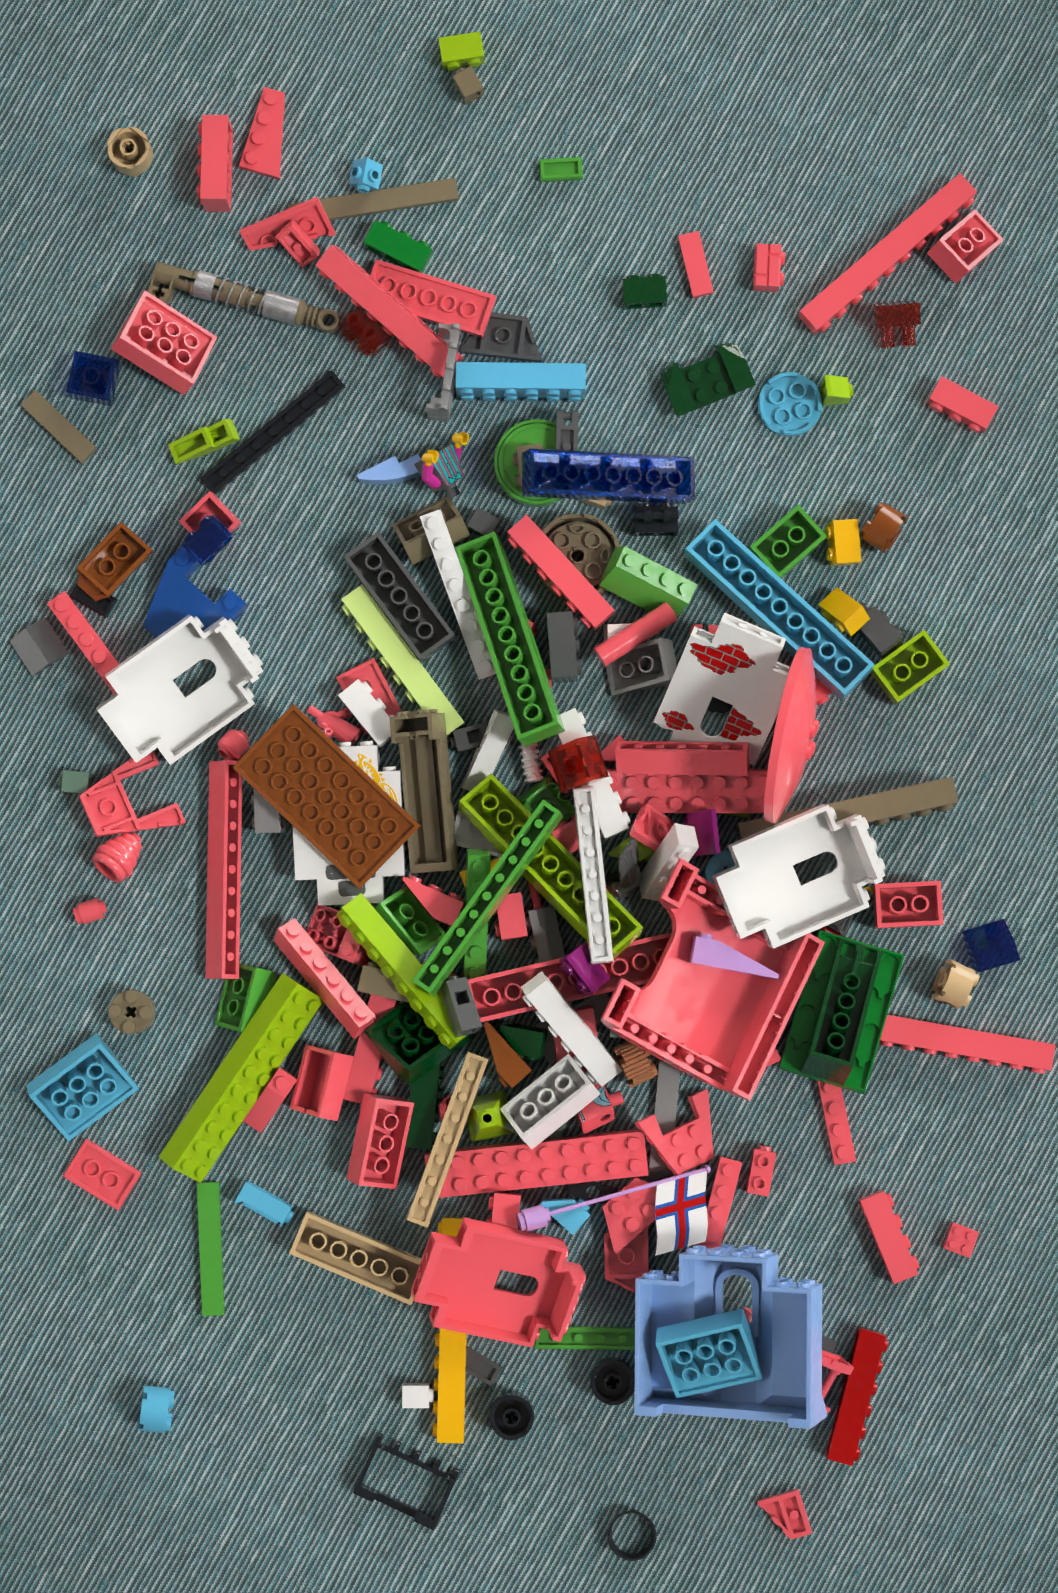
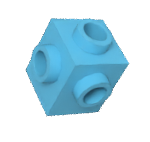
[349,158,383,193]

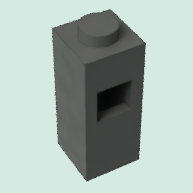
[450,721,509,754]
[440,976,482,1038]

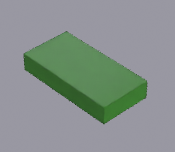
[539,157,583,182]

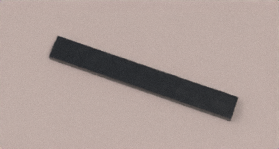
[200,370,346,495]

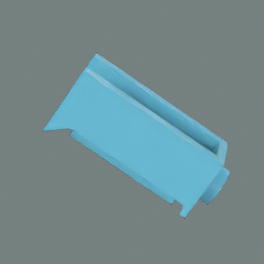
[234,1181,295,1227]

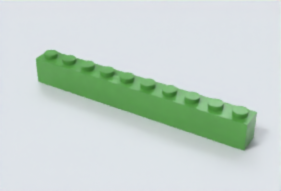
[412,800,563,996]

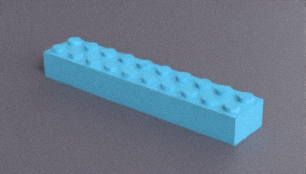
[684,519,875,701]

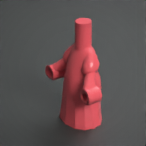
[307,705,363,746]

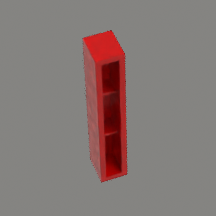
[825,1326,889,1466]

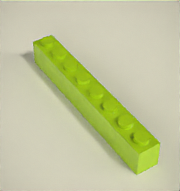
[337,893,468,1049]

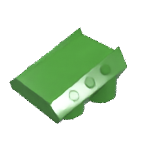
[517,776,575,823]

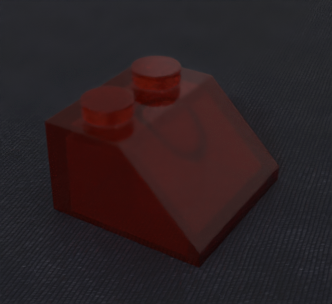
[548,735,609,793]

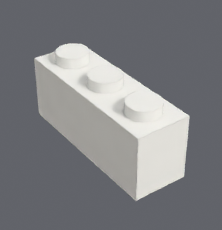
[338,679,394,748]

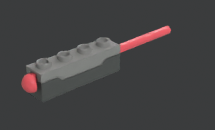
[525,880,565,964]

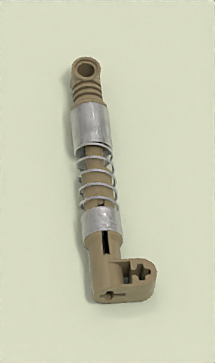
[148,261,341,334]

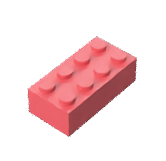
[197,115,233,212]
[346,1093,414,1189]

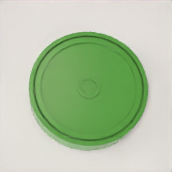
[494,419,580,507]

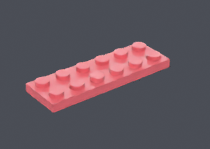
[370,259,497,338]

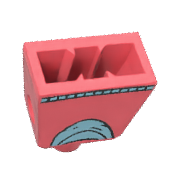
[576,1084,624,1134]

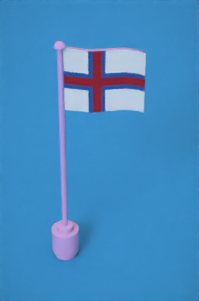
[516,1165,711,1256]

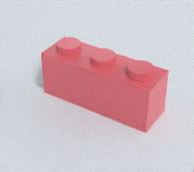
[927,376,999,433]

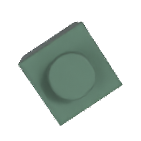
[58,770,93,795]

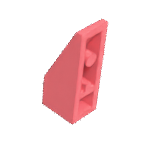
[243,1067,297,1133]

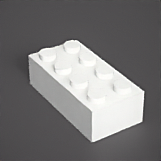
[500,1054,600,1149]

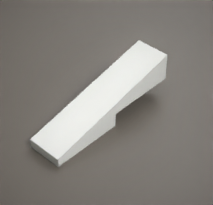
[462,709,514,791]

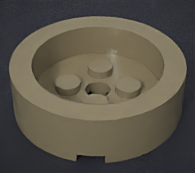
[535,513,620,601]

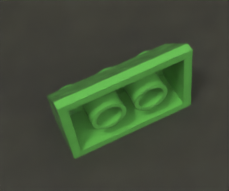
[214,964,276,1032]

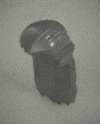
[605,838,642,898]

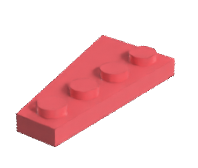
[239,87,285,180]
[240,196,336,251]

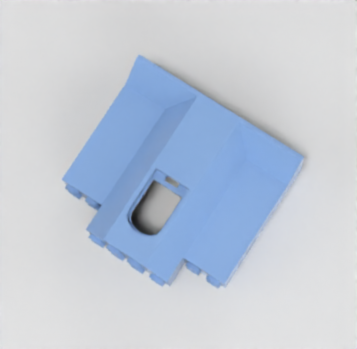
[634,1244,827,1429]

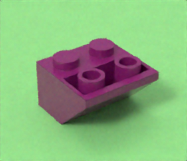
[560,943,610,995]

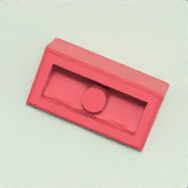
[275,219,320,268]

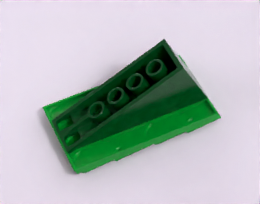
[779,930,904,1094]

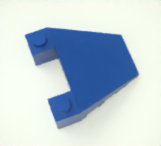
[143,545,249,638]

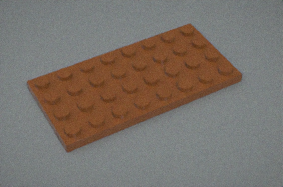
[232,704,421,889]

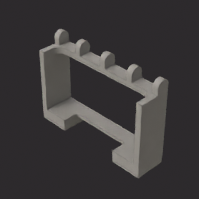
[426,323,462,422]

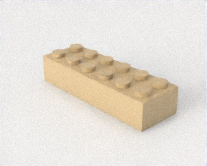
[289,1211,422,1305]

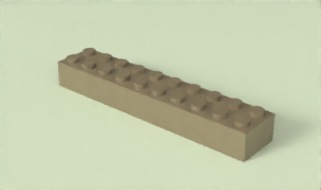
[735,776,958,840]

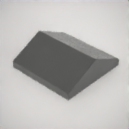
[10,618,69,677]

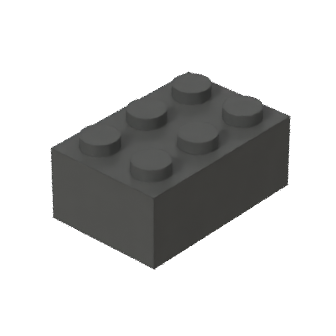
[546,611,582,683]

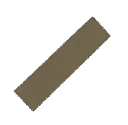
[21,390,97,464]

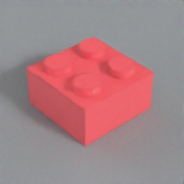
[942,1222,979,1258]

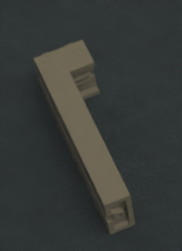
[389,709,459,873]

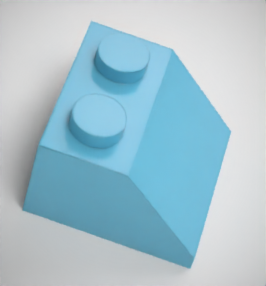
[540,1197,590,1235]

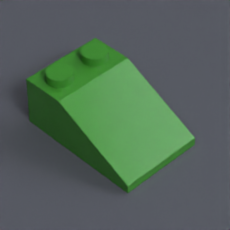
[375,885,446,957]

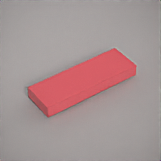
[678,231,714,299]

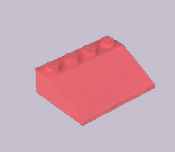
[110,290,217,395]

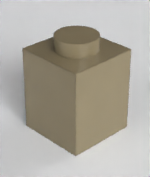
[453,66,484,105]

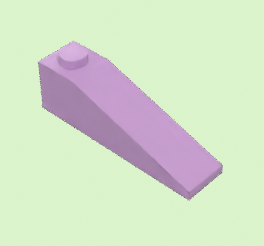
[689,933,779,979]

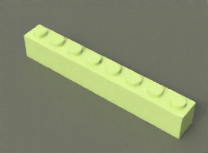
[341,584,465,738]

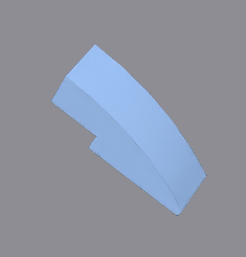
[357,454,421,485]

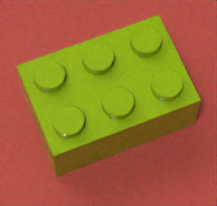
[870,630,950,706]

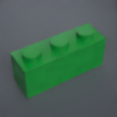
[363,220,433,273]

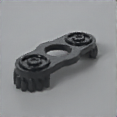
[567,1181,618,1204]

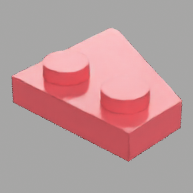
[758,1489,812,1540]

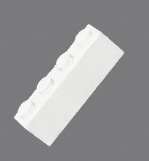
[639,823,699,901]

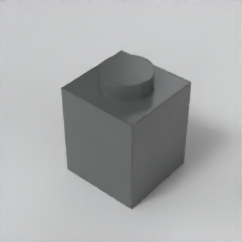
[467,507,502,537]

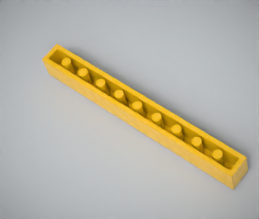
[433,1217,470,1443]

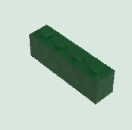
[405,1062,445,1150]

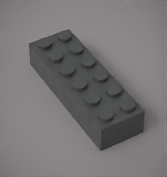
[343,532,456,664]

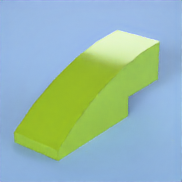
[168,419,240,464]

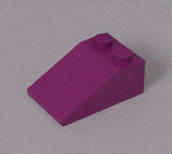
[682,809,720,858]

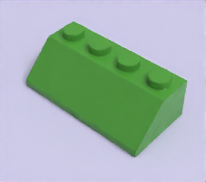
[598,546,698,617]

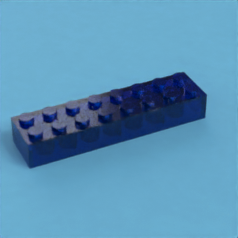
[522,449,695,504]

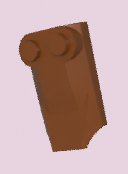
[77,522,153,601]

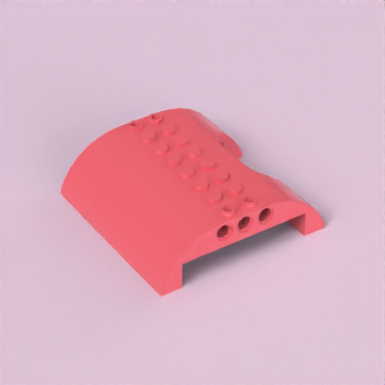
[601,858,825,1101]

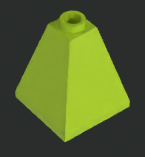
[467,1090,515,1143]

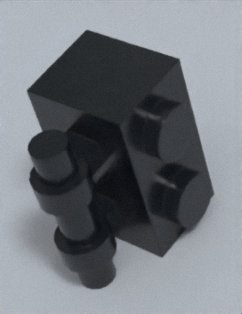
[634,503,679,536]

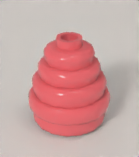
[92,832,142,883]

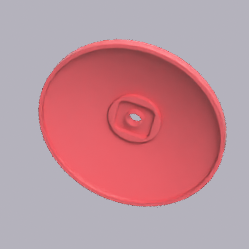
[764,647,820,823]

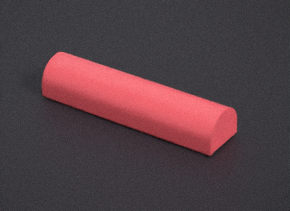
[593,602,677,667]

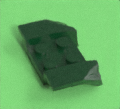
[661,343,756,417]

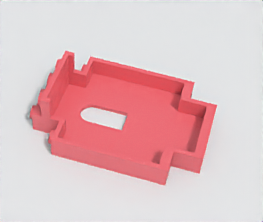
[411,1217,586,1347]

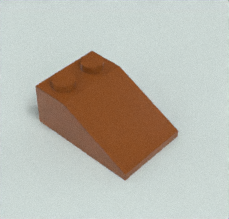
[484,1021,532,1088]

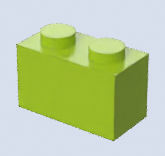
[439,31,485,71]

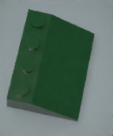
[365,1002,474,1086]

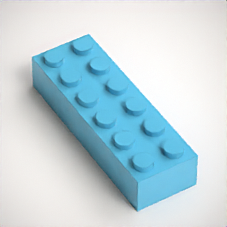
[456,362,586,402]

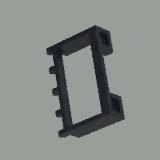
[353,1433,460,1530]

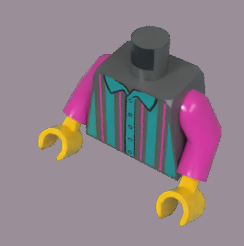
[414,432,469,499]

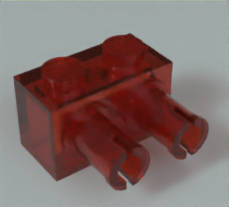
[873,300,921,348]
[340,307,391,358]

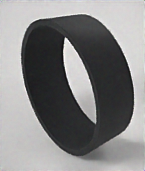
[608,1511,657,1561]

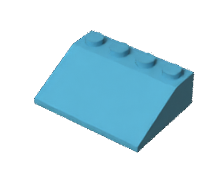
[26,1033,139,1141]
[655,1308,762,1398]

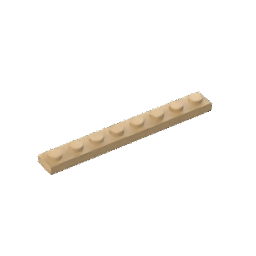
[407,1052,489,1228]

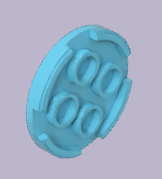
[758,372,823,437]

